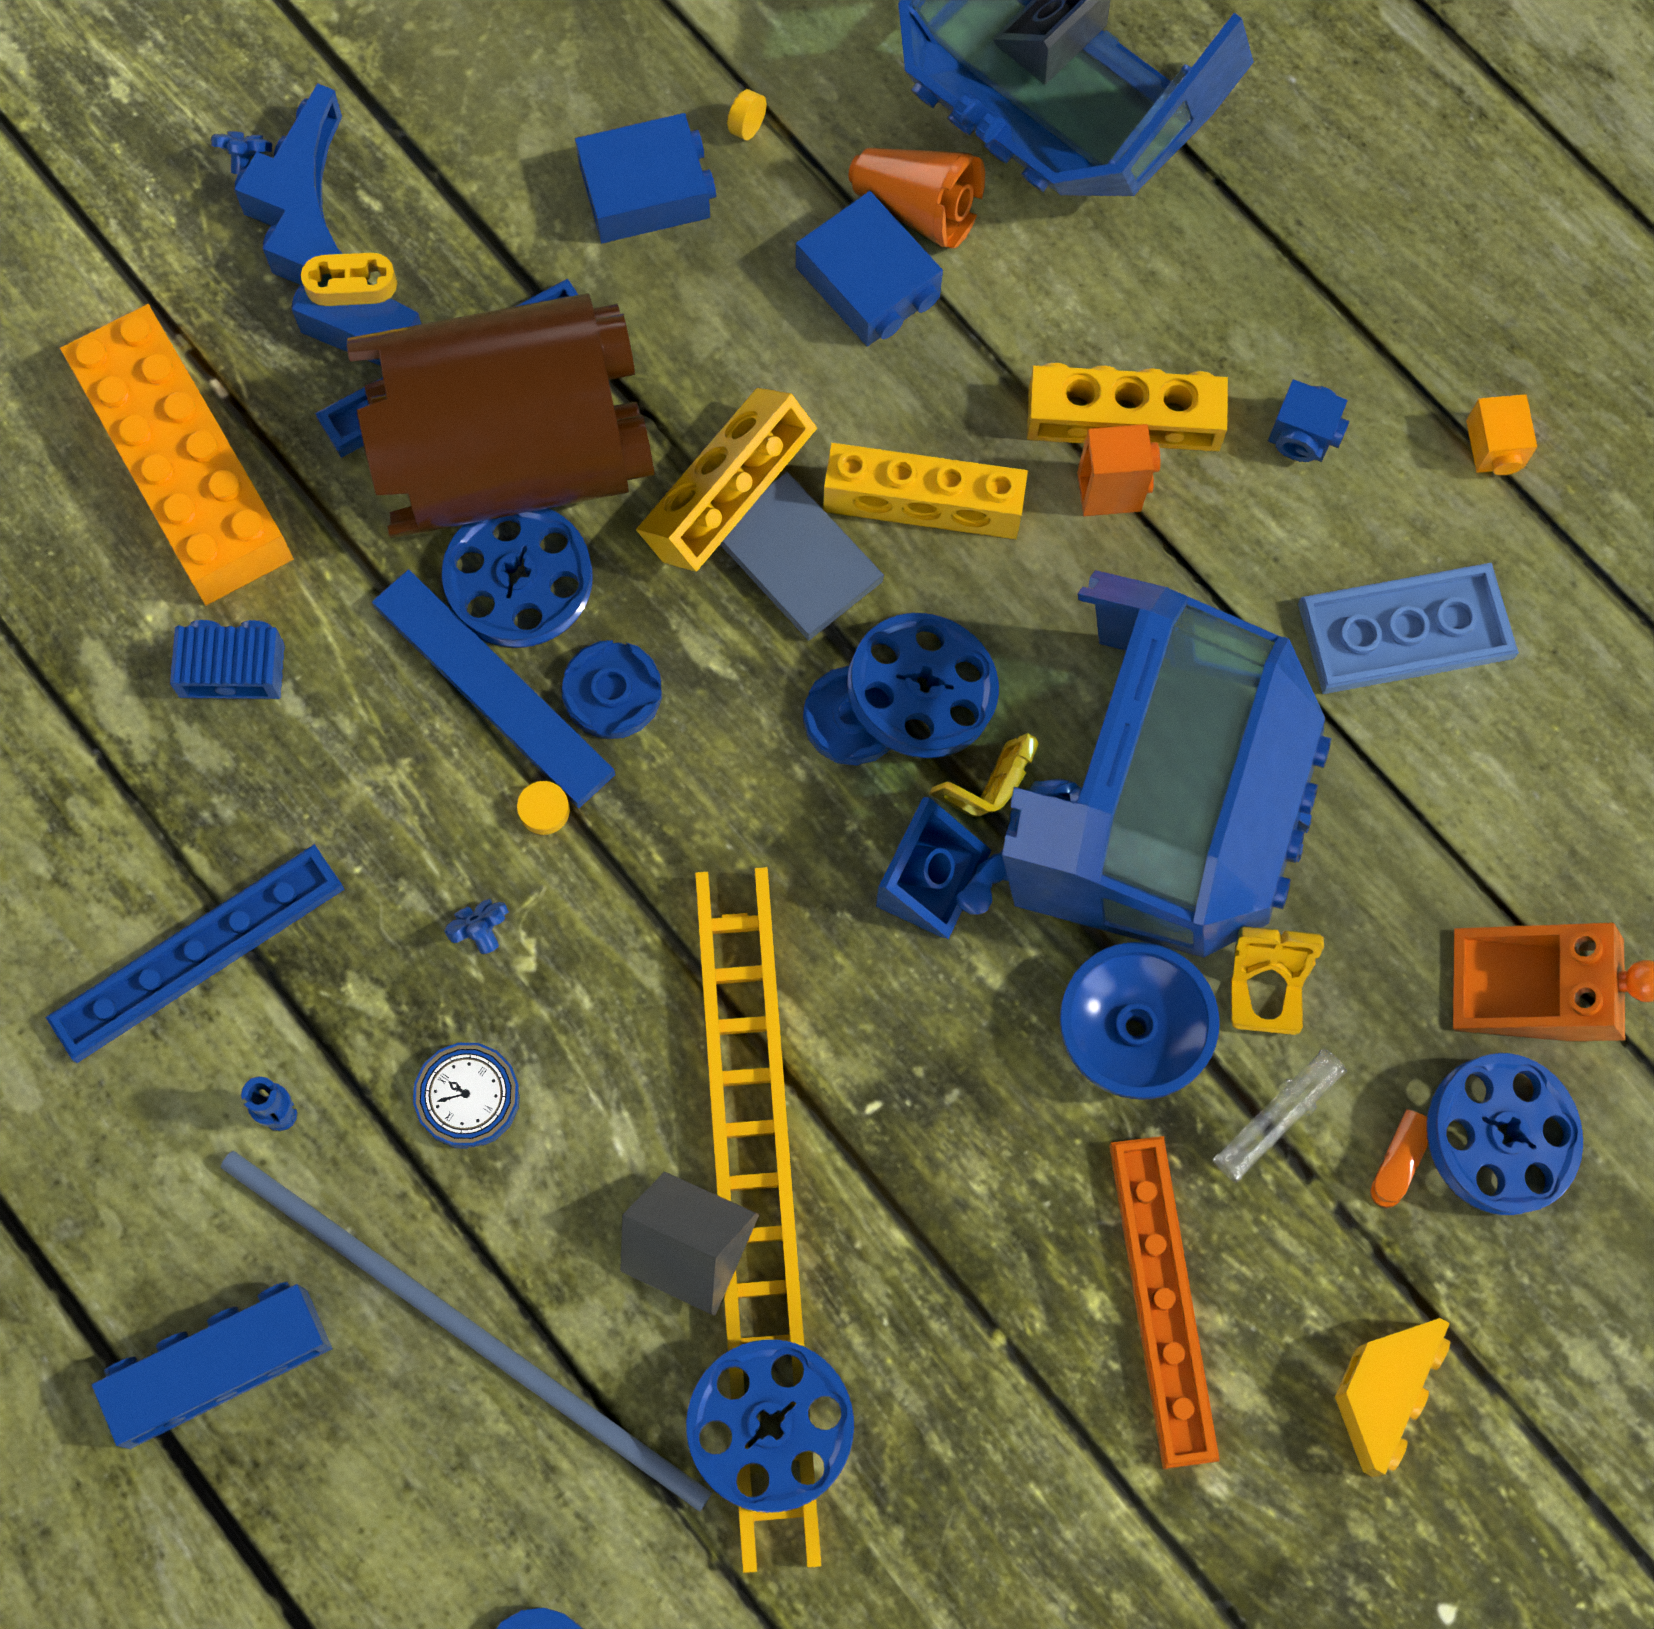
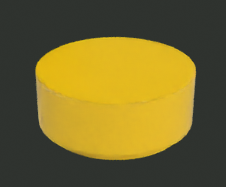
[727,89,767,140]
[517,781,570,835]

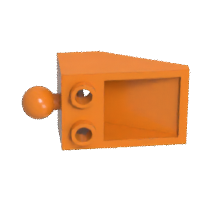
[1453,923,1654,1041]

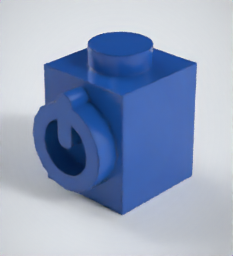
[1268,379,1350,462]

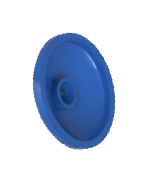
[1060,942,1219,1100]

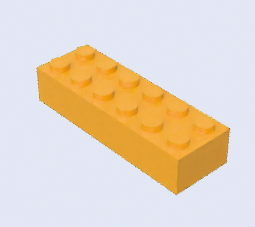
[60,304,294,606]

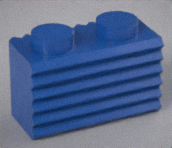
[170,620,285,699]

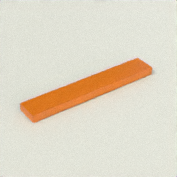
[1109,1136,1220,1469]

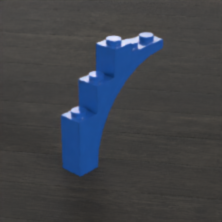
[234,83,422,366]

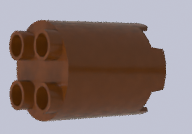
[347,293,655,538]

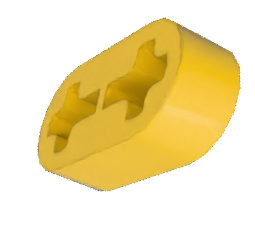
[301,253,397,306]

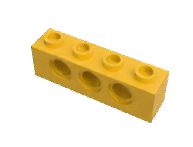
[1027,363,1228,451]
[636,388,817,572]
[823,442,1028,540]

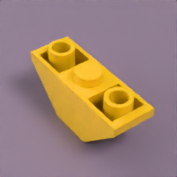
[1335,1318,1450,1477]

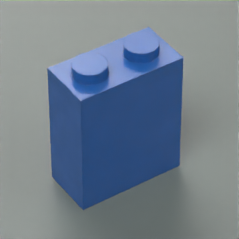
[575,113,716,244]
[796,191,943,347]

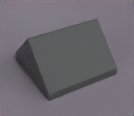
[992,0,1110,85]
[620,1172,759,1315]

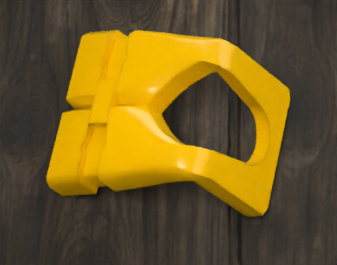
[929,733,1039,817]
[1231,926,1324,1035]

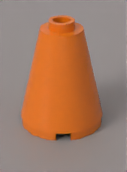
[848,148,985,249]

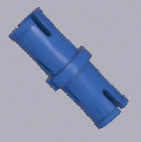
[241,1076,298,1131]

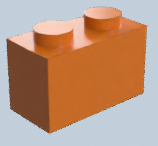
[1077,424,1160,516]

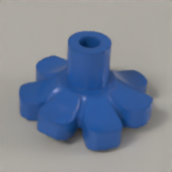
[211,131,272,174]
[444,899,509,954]

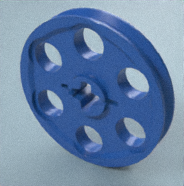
[442,508,593,648]
[847,613,999,758]
[1427,1053,1583,1215]
[686,1340,854,1513]

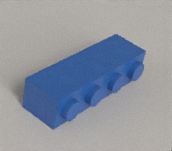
[91,1282,333,1449]

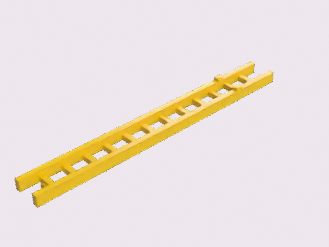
[695,867,821,1573]

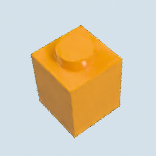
[1466,394,1537,475]

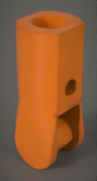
[1370,1109,1428,1208]

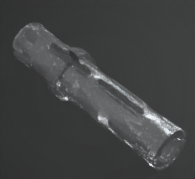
[1213,1049,1347,1183]

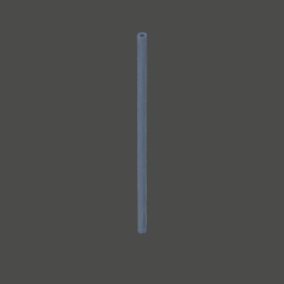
[221,1151,713,1512]

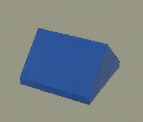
[876,797,992,939]

